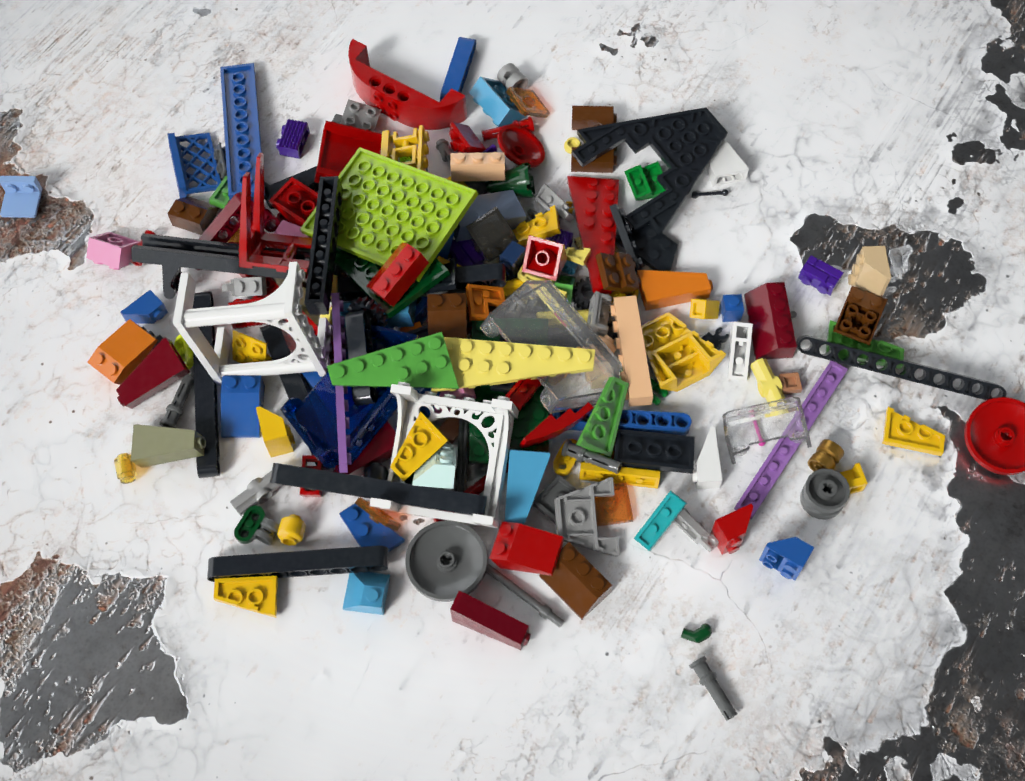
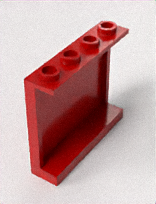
[314,121,382,183]

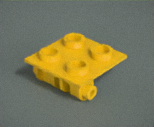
[232,330,272,363]

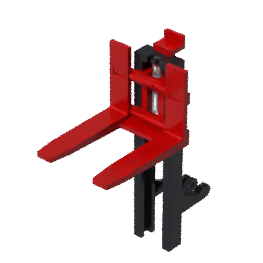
[131,153,312,299]

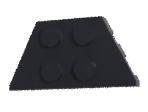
[615,224,678,271]

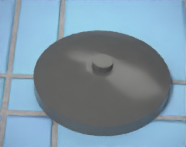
[405,521,488,602]

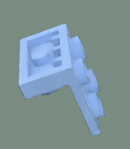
[0,176,43,218]

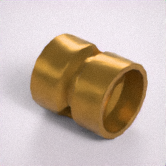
[807,439,844,471]

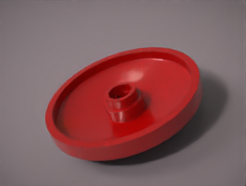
[964,397,1025,475]

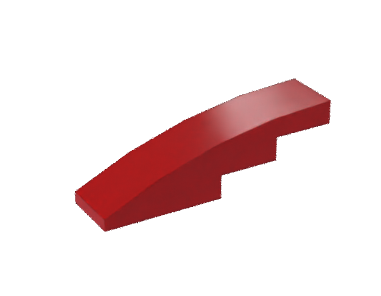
[519,402,594,448]

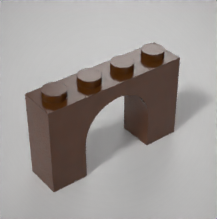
[571,106,617,173]

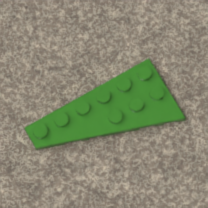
[327,332,459,389]

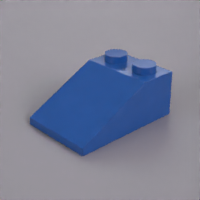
[221,376,265,438]

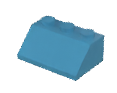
[469,76,530,127]

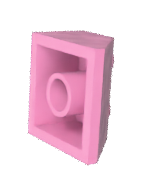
[86,232,140,270]

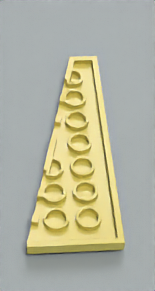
[431,337,595,393]

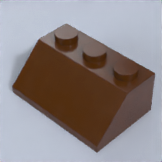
[539,542,613,620]

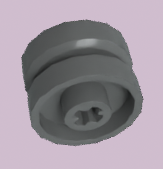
[800,469,850,520]

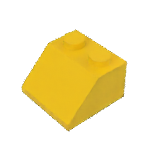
[256,406,295,458]

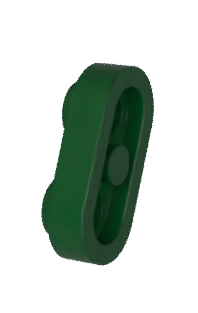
[234,505,266,544]

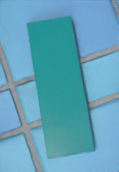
[634,491,687,551]

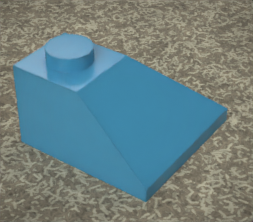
[342,572,391,615]

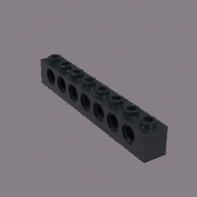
[304,176,343,315]

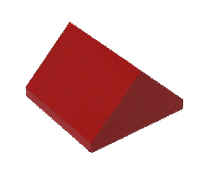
[522,235,567,281]

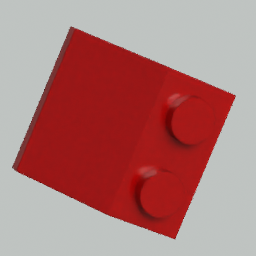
[710,503,753,555]

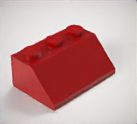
[366,242,429,307]

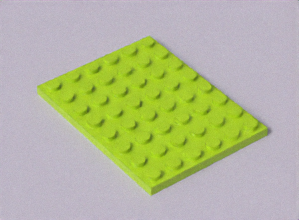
[300,147,478,282]

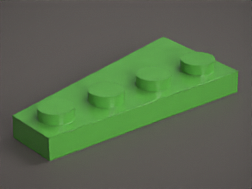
[825,320,904,369]
[576,376,629,457]

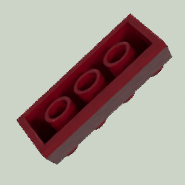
[744,282,797,360]

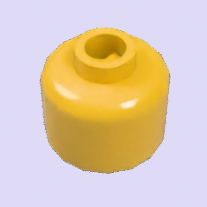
[277,514,306,546]

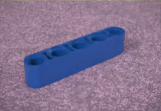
[440,37,476,101]

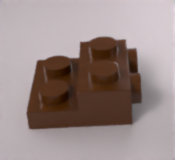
[596,252,640,294]

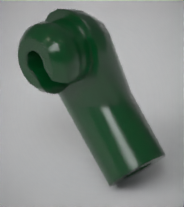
[681,623,712,643]

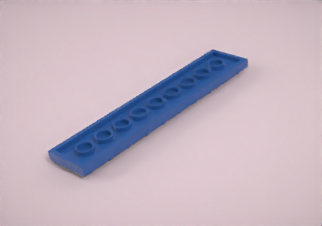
[220,63,265,200]

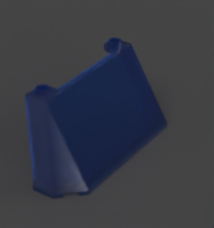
[280,324,420,469]

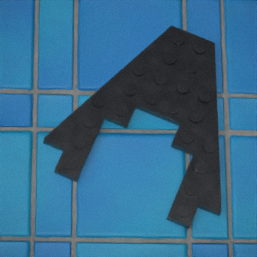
[572,107,728,236]

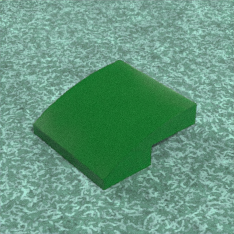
[624,161,665,201]

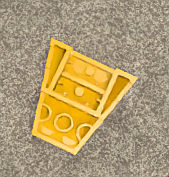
[641,312,726,392]

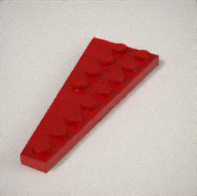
[567,176,619,294]

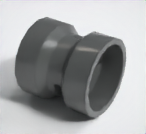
[253,518,279,545]

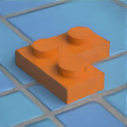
[466,284,505,321]

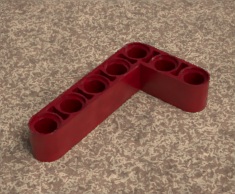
[196,192,280,270]

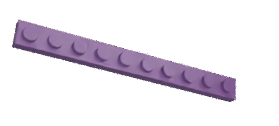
[331,293,351,473]
[734,361,848,520]

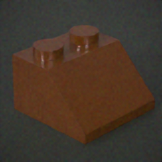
[167,196,220,235]

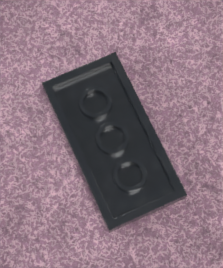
[614,429,695,474]

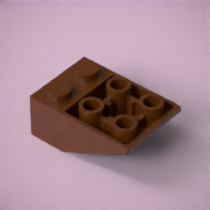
[833,286,888,345]

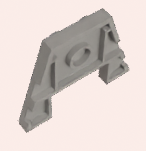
[554,477,620,556]

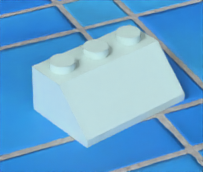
[412,443,457,489]

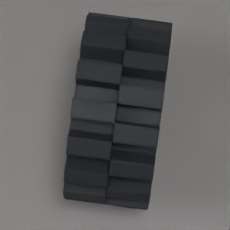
[573,277,605,310]

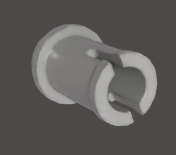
[436,139,451,162]

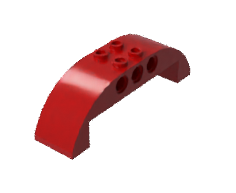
[348,39,467,130]

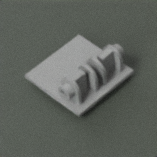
[340,99,381,132]

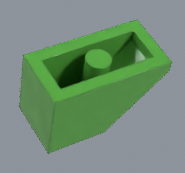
[554,275,576,308]

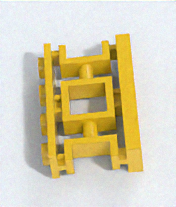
[381,125,430,172]

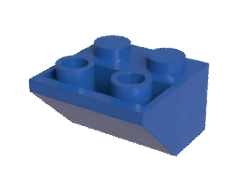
[759,537,814,580]

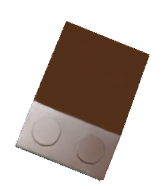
[427,293,467,339]

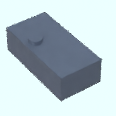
[454,190,526,242]

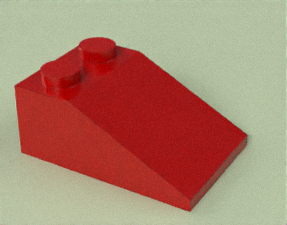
[269,177,318,227]
[489,521,565,576]

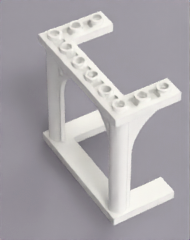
[173,262,333,386]
[370,382,519,529]

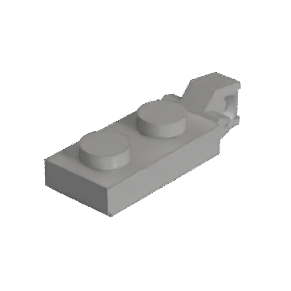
[534,184,574,223]
[221,277,267,297]
[674,508,719,553]

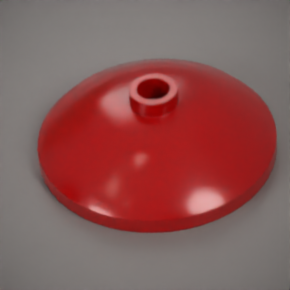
[497,125,545,168]

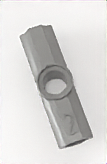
[230,471,282,516]

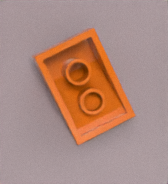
[87,319,158,385]

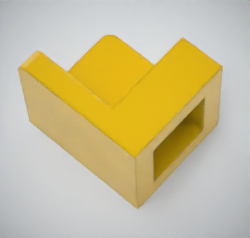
[690,299,720,319]
[839,463,868,494]

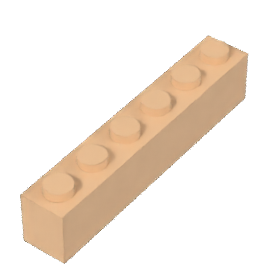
[610,295,653,407]

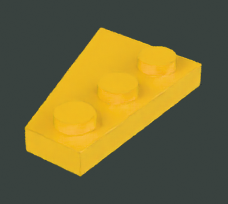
[882,406,945,456]
[214,576,278,618]

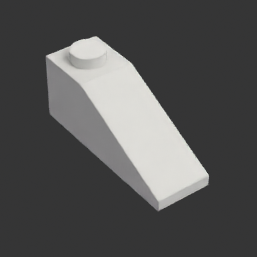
[728,322,753,380]
[691,426,723,489]

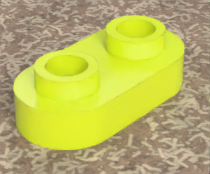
[174,334,194,369]

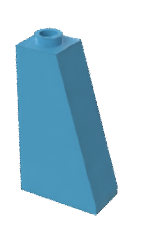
[504,449,550,524]

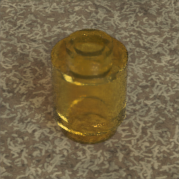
[114,453,137,484]

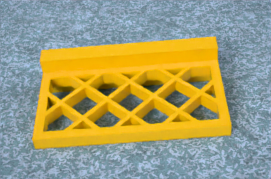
[579,443,660,489]

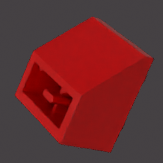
[449,122,486,153]

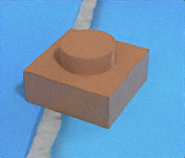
[779,372,802,394]

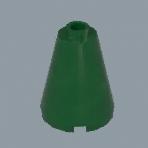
[485,162,535,198]

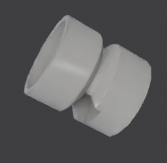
[497,63,528,96]

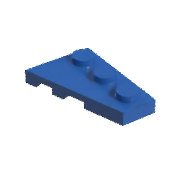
[339,503,405,552]

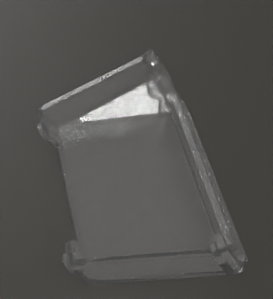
[480,280,622,413]

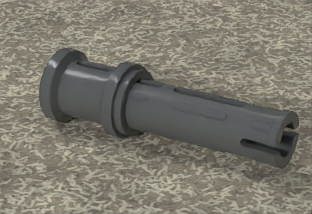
[159,374,194,428]
[562,439,622,474]
[689,656,738,721]

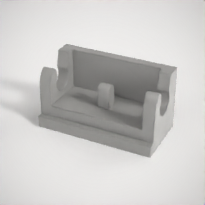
[586,291,612,336]

